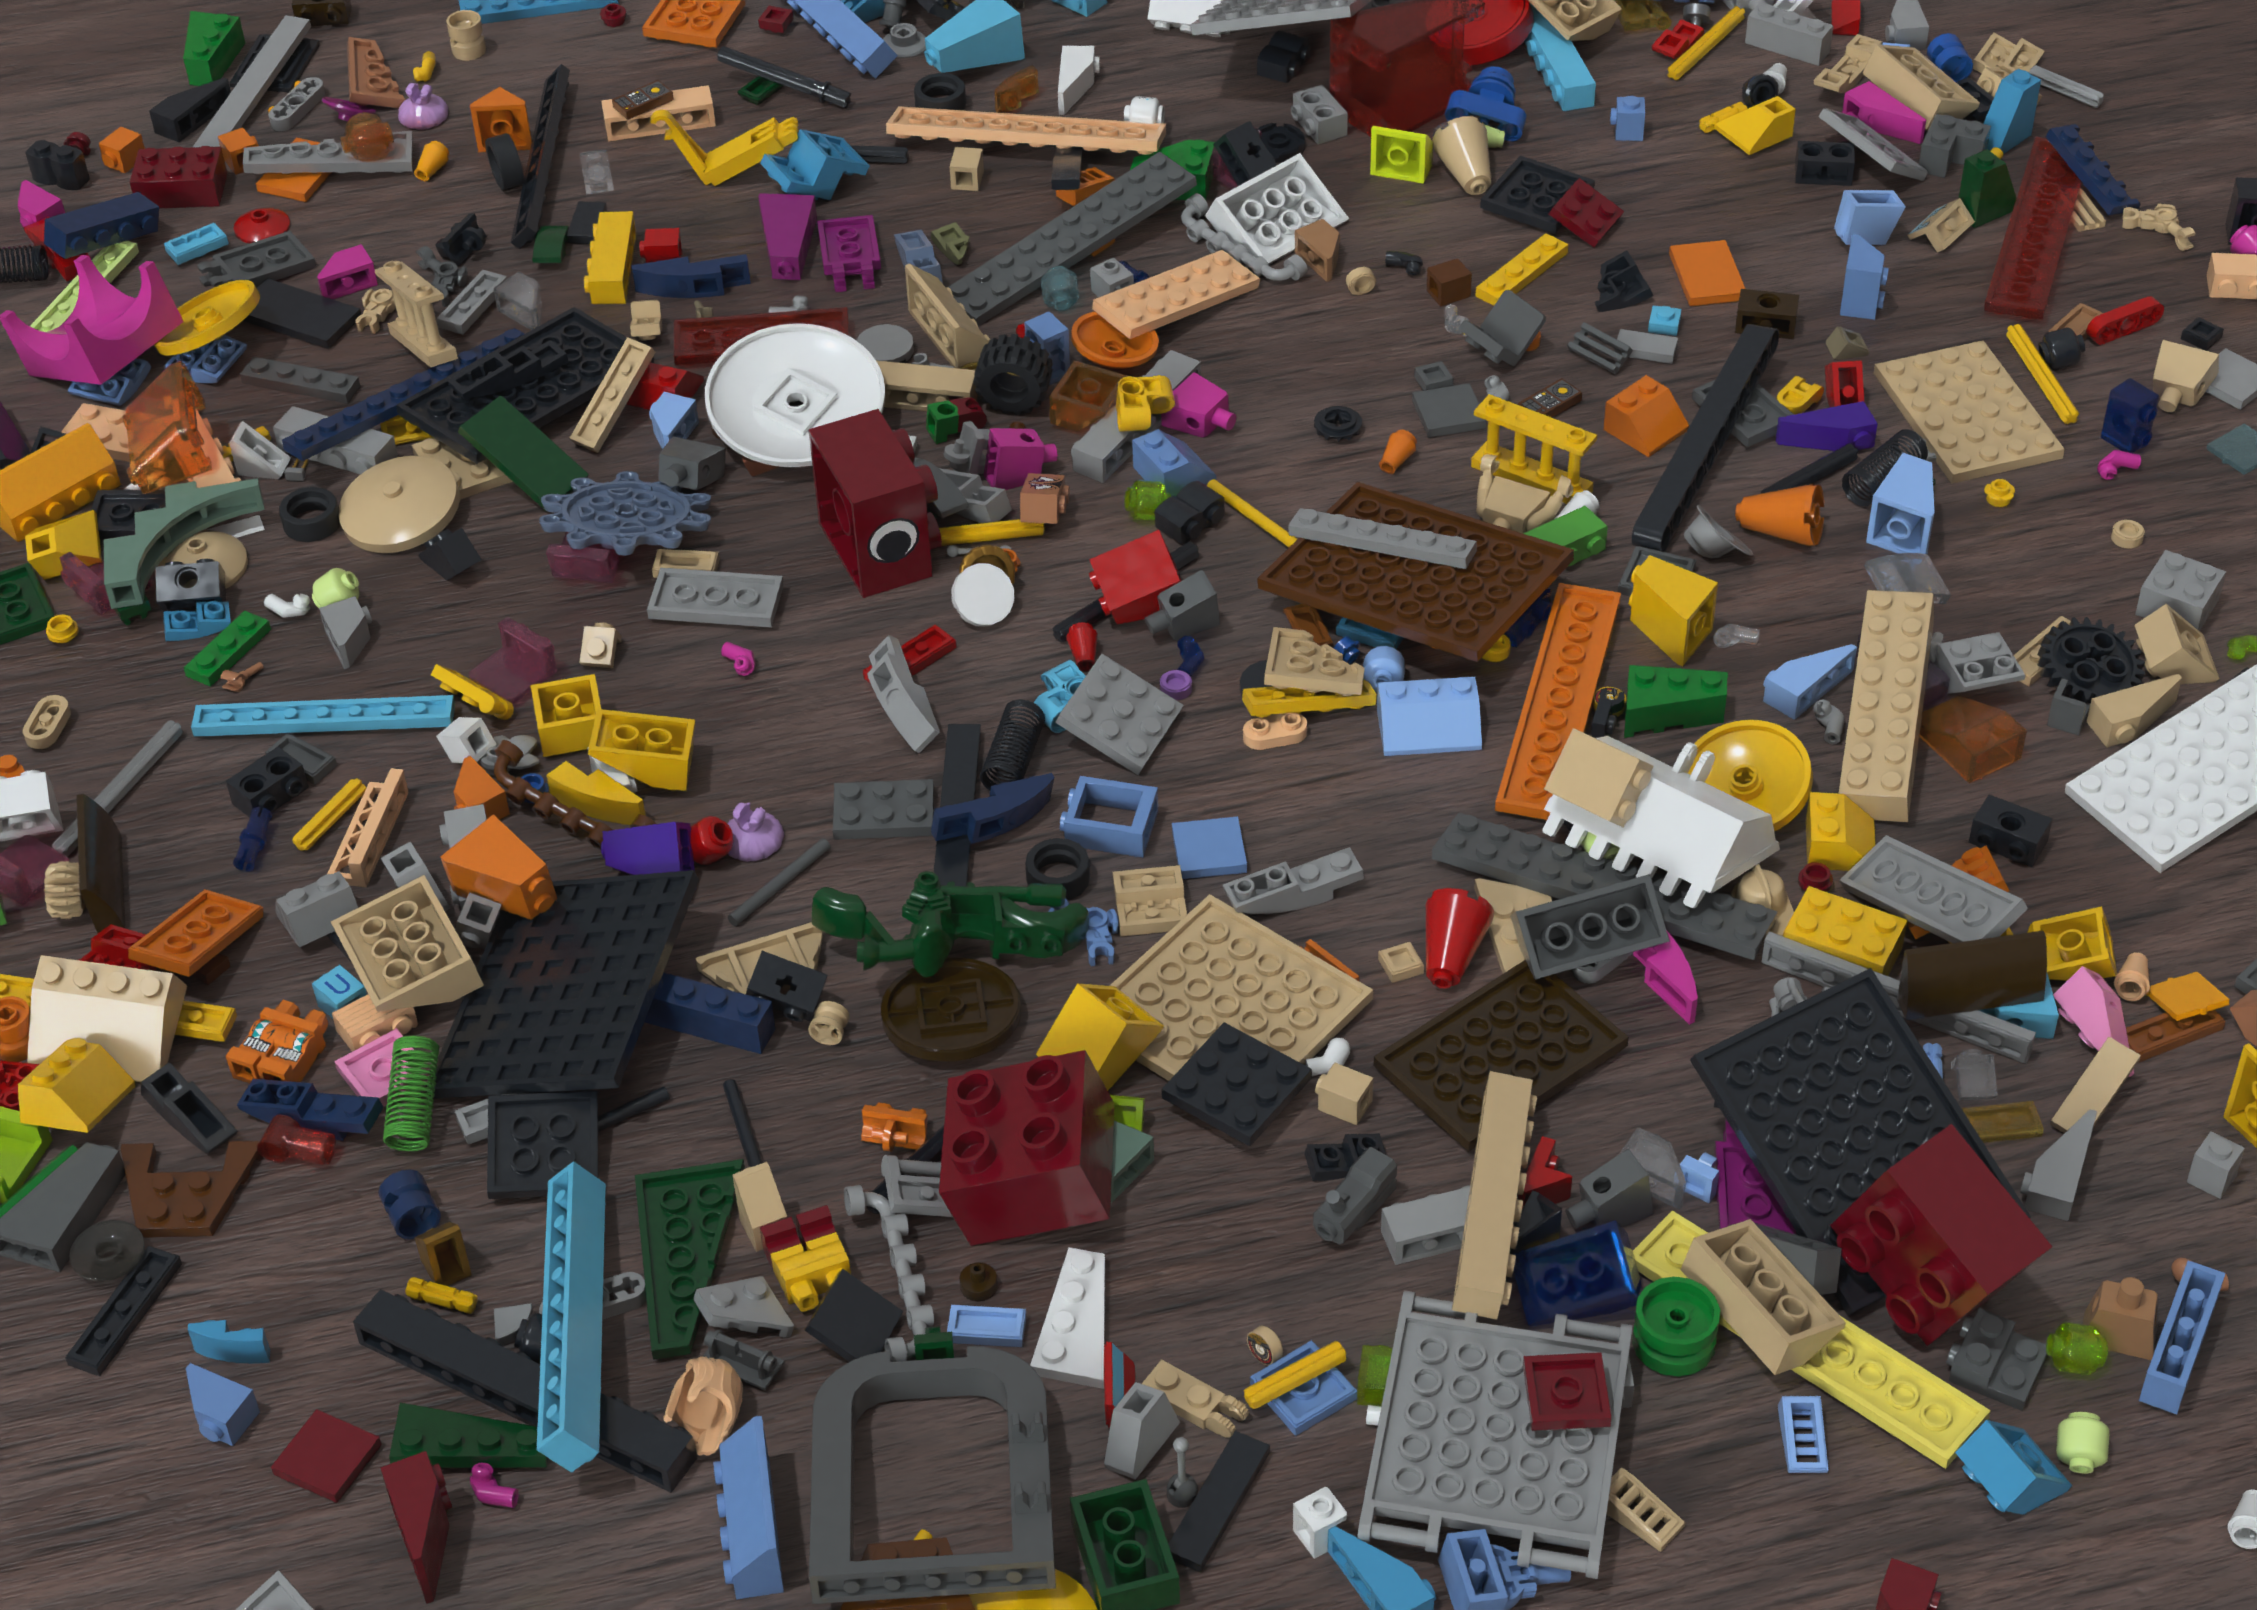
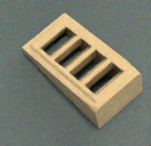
[1607,1468,1685,1552]

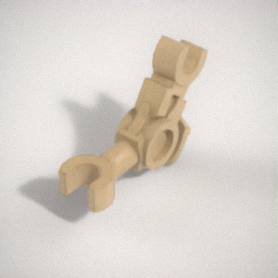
[2122,203,2195,251]
[356,288,396,334]

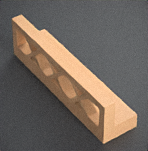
[327,768,409,887]

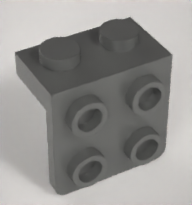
[1458,290,1546,367]

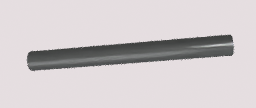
[728,838,831,926]

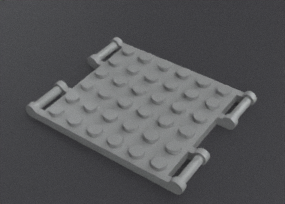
[1357,1290,1633,1579]

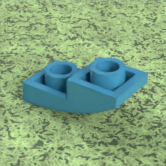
[163,601,231,641]
[188,1320,271,1364]

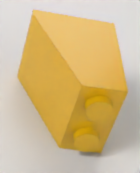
[1628,555,1718,667]
[1036,983,1164,1091]

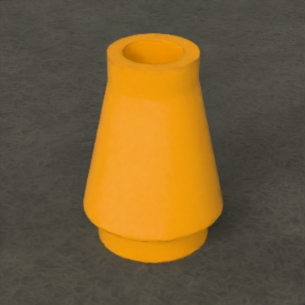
[414,141,449,182]

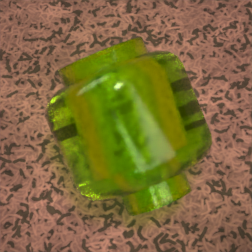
[1124,480,1171,521]
[2046,1322,2108,1375]

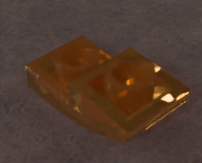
[994,65,1039,113]

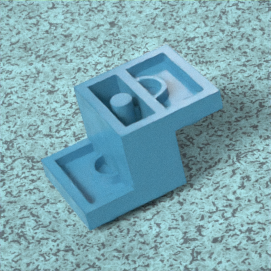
[760,129,870,200]

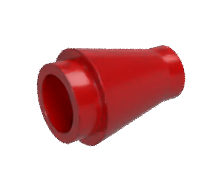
[1066,622,1098,671]

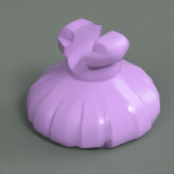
[398,83,448,130]
[727,803,784,862]

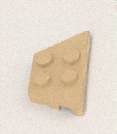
[1474,878,1552,974]
[695,922,824,994]

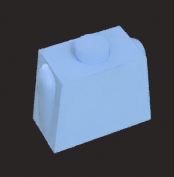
[1834,190,1906,245]

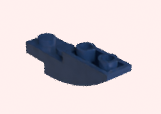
[631,254,751,298]
[931,773,1055,844]
[237,1079,384,1141]

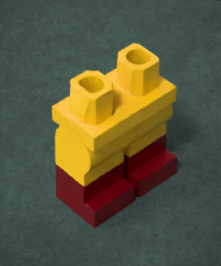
[760,1205,851,1312]

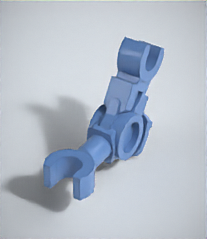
[1048,899,1119,966]

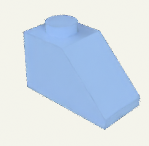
[649,392,699,450]

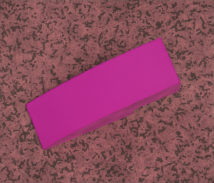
[1633,930,1698,1025]

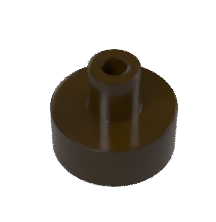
[959,1262,998,1302]

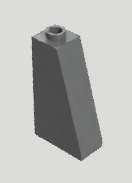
[0,1142,126,1272]

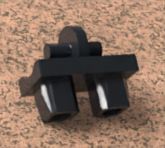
[435,213,487,265]

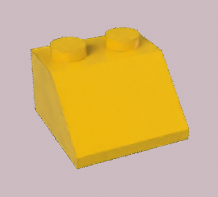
[1805,792,1875,871]

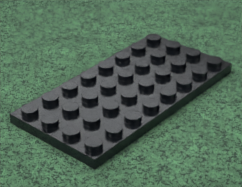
[396,307,654,464]

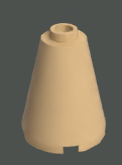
[1432,116,1491,195]

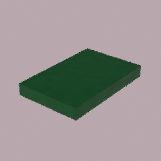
[0,563,55,645]

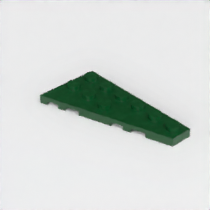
[635,1159,745,1360]

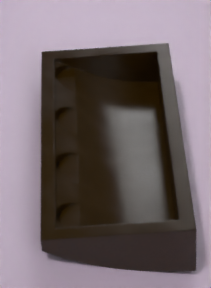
[77,794,125,934]
[1897,931,2047,1020]

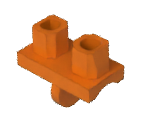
[861,1102,928,1152]

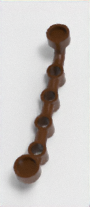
[494,740,656,850]

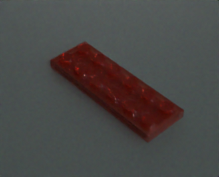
[674,307,849,365]

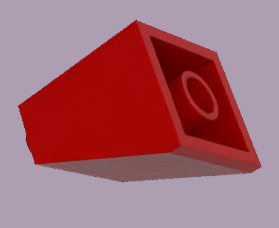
[1088,530,1182,624]

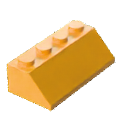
[0,423,121,542]

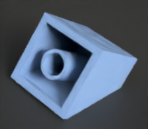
[1866,453,1935,563]

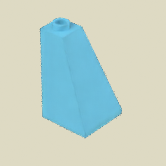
[924,0,1025,73]

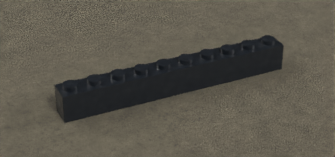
[353,1289,697,1493]

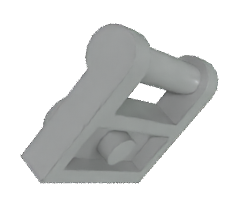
[881,1155,953,1217]

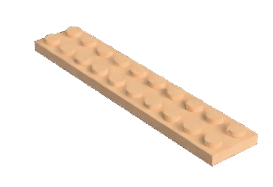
[886,106,1166,155]

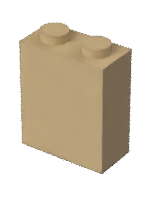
[1544,728,1654,828]

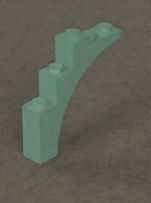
[104,478,265,609]

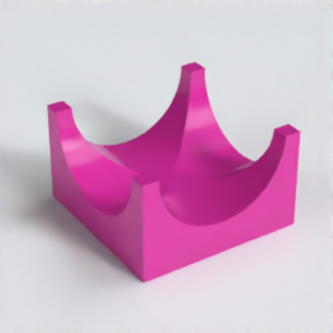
[0,255,184,385]

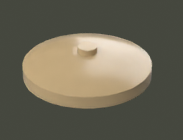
[338,456,460,553]

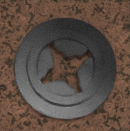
[1314,406,1362,443]

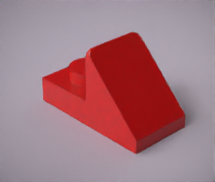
[1518,1136,1573,1209]

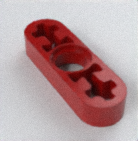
[2086,296,2164,345]

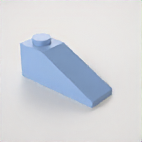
[1763,644,1857,720]

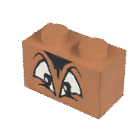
[1020,473,1070,524]

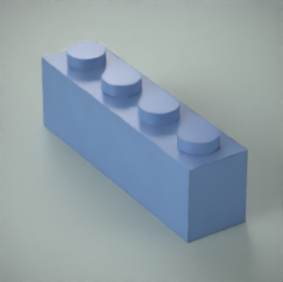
[2139,1260,2226,1415]

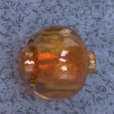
[340,112,394,162]

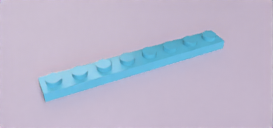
[191,695,455,737]

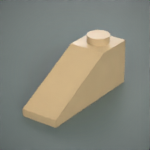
[2087,674,2182,748]

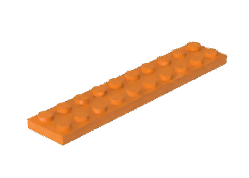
[1495,583,1621,820]

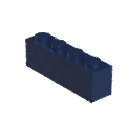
[44,192,159,259]
[645,972,776,1054]

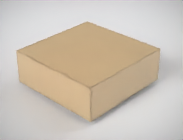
[1378,942,1424,983]

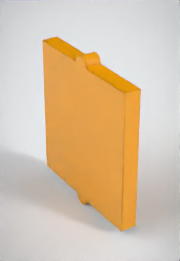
[2146,972,2230,1021]

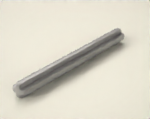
[52,720,183,858]

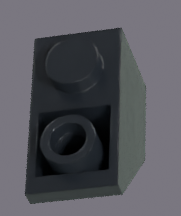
[418,528,482,580]

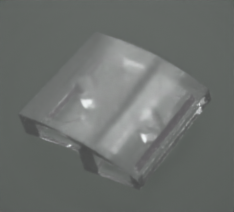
[1864,553,1951,605]

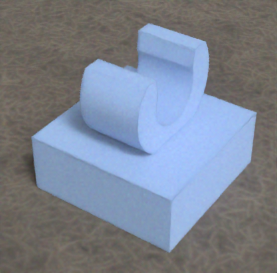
[1676,1152,1719,1203]

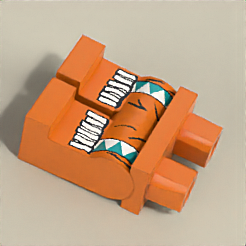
[225,999,329,1083]

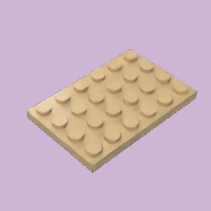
[1874,340,2065,484]

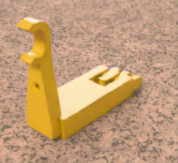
[650,110,798,186]

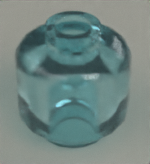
[1041,266,1080,311]

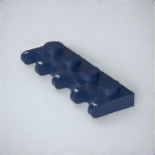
[2045,124,2141,215]

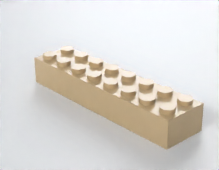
[1838,590,1934,822]

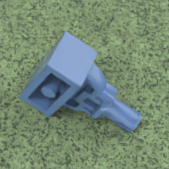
[1438,1529,1571,1610]

